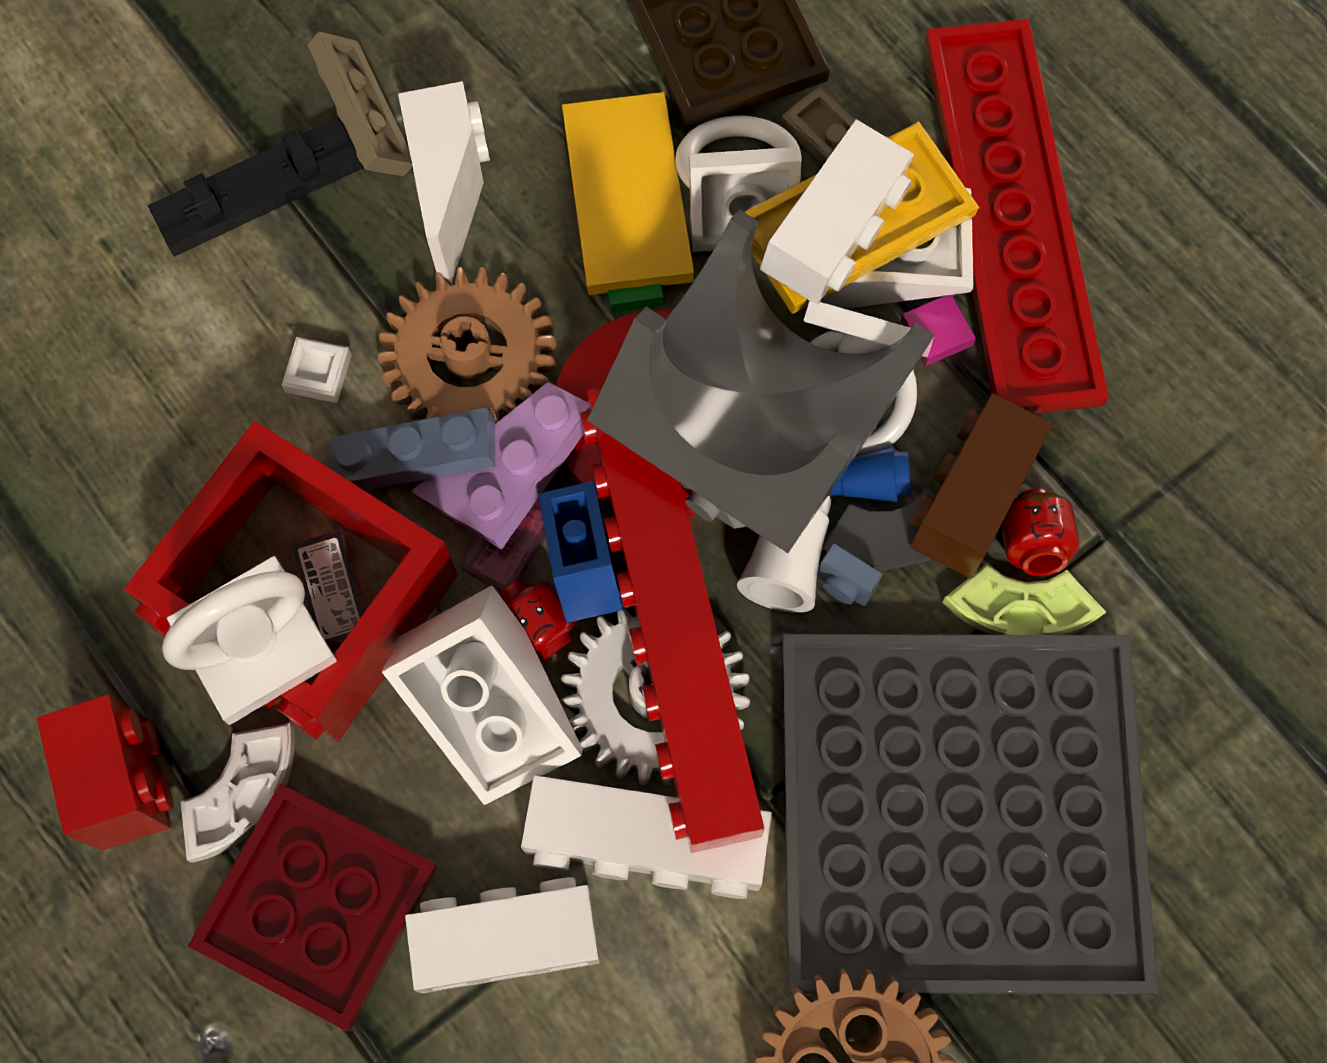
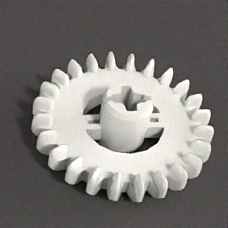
[560,605,750,786]

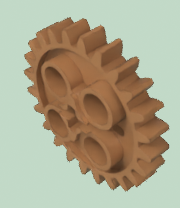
[754,969,957,1063]

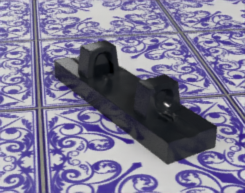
[147,117,364,257]

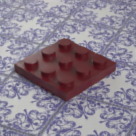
[188,784,438,1032]

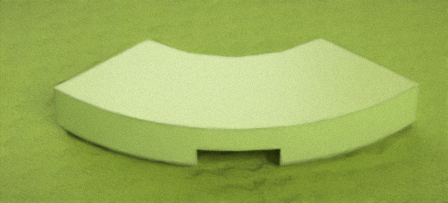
[942,563,1106,635]

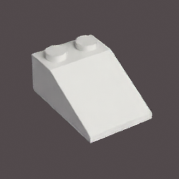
[398,81,490,285]
[820,188,973,308]
[382,585,583,805]

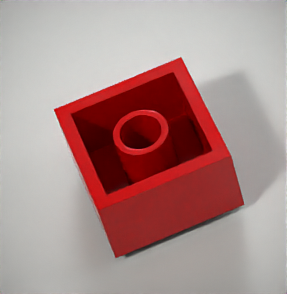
[36,694,174,851]

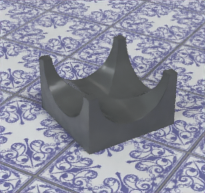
[587,210,935,553]

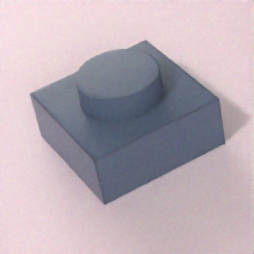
[817,544,883,608]

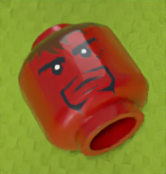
[1001,489,1079,576]

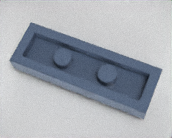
[329,407,495,491]

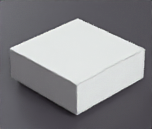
[282,337,352,403]

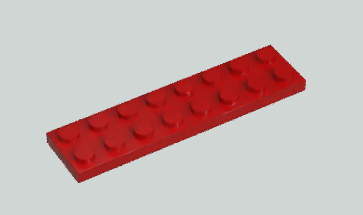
[925,19,1109,414]

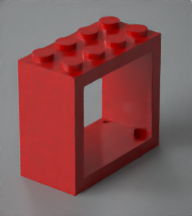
[124,420,458,742]

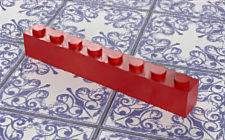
[579,387,765,853]

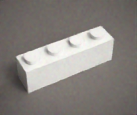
[521,775,772,899]

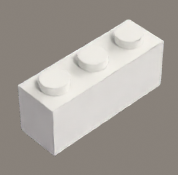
[760,119,914,305]
[405,878,601,994]

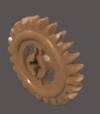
[377,266,557,424]

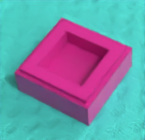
[900,295,976,366]

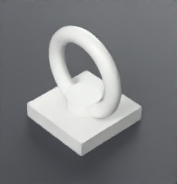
[675,115,802,252]
[804,301,934,456]
[162,556,337,725]

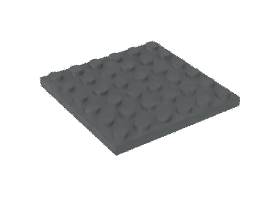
[782,634,1158,995]

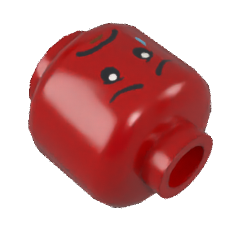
[499,578,575,663]

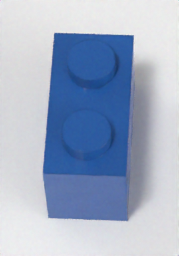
[538,481,623,623]

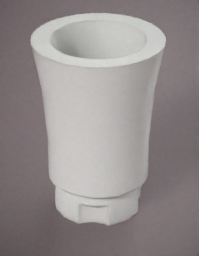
[737,496,831,613]

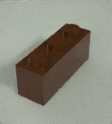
[910,393,1053,579]

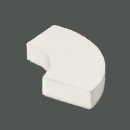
[181,723,295,863]

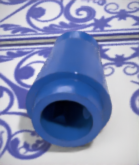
[832,447,911,502]

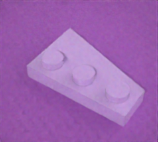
[411,382,589,549]

